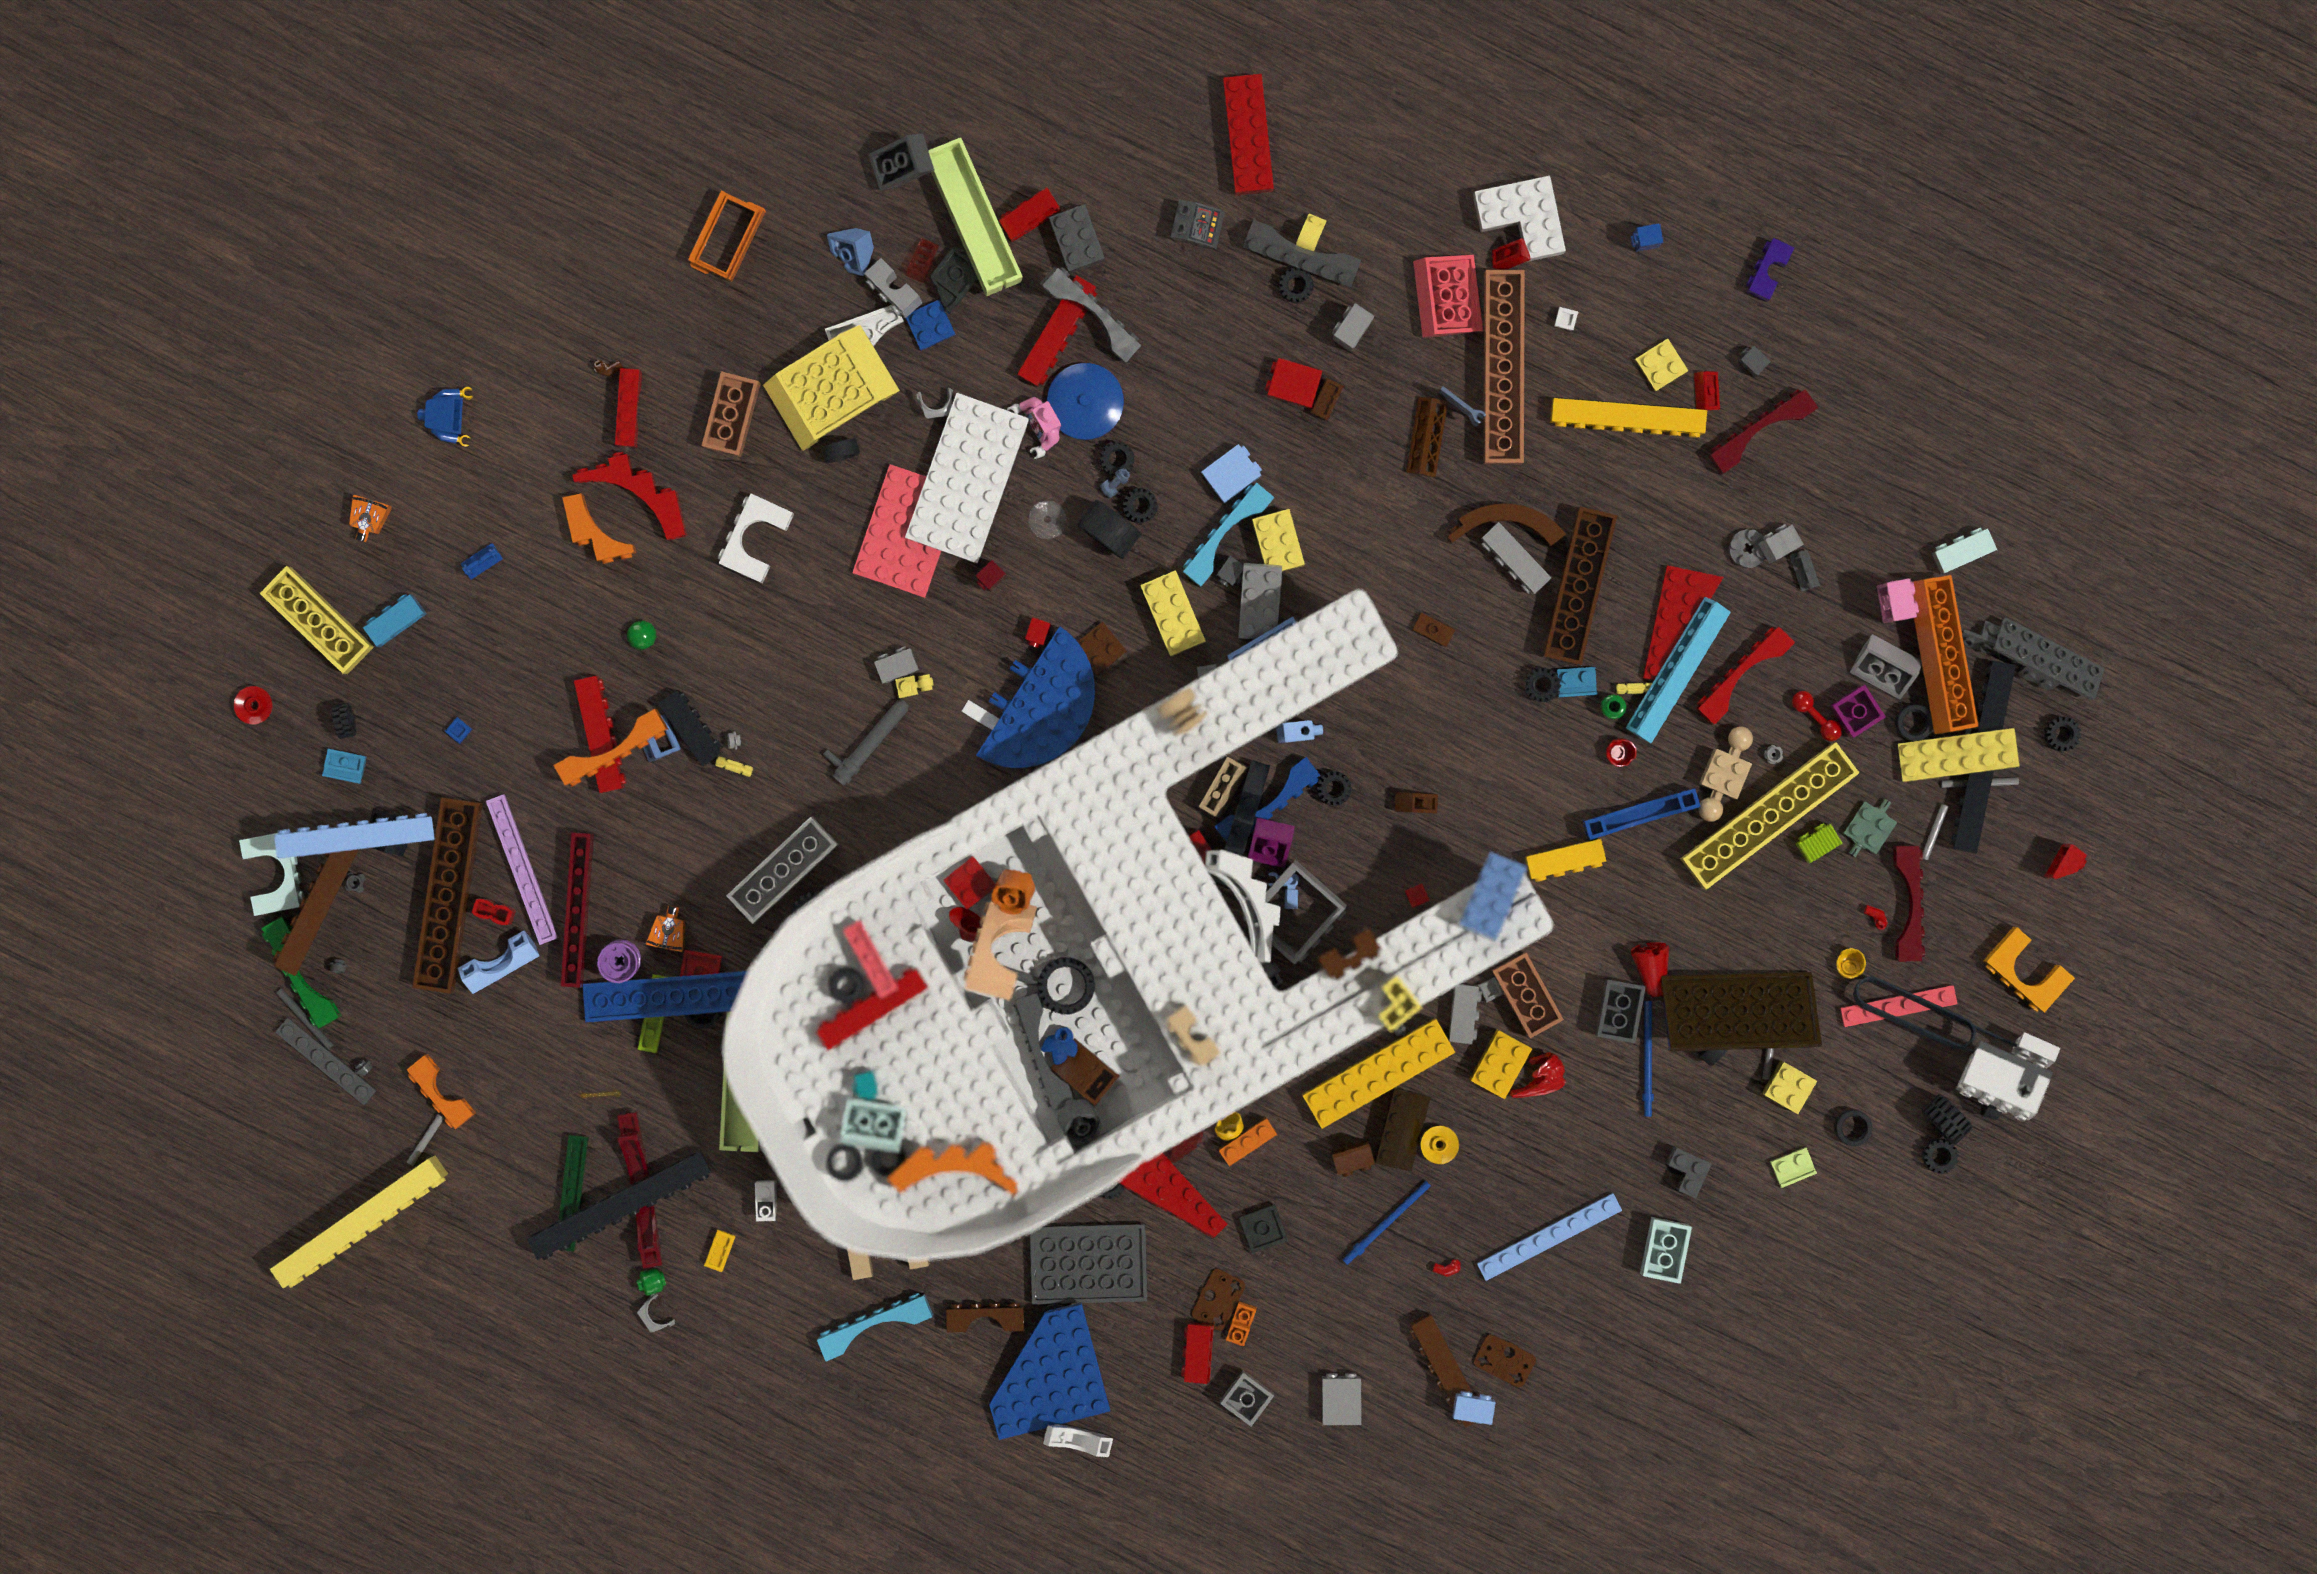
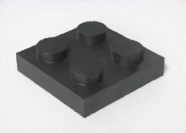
[1239,1204,1288,1254]

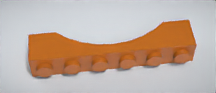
[554,709,668,787]

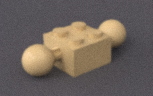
[1698,726,1753,822]

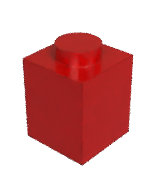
[1025,617,1051,648]

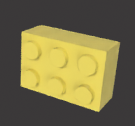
[1252,509,1305,572]

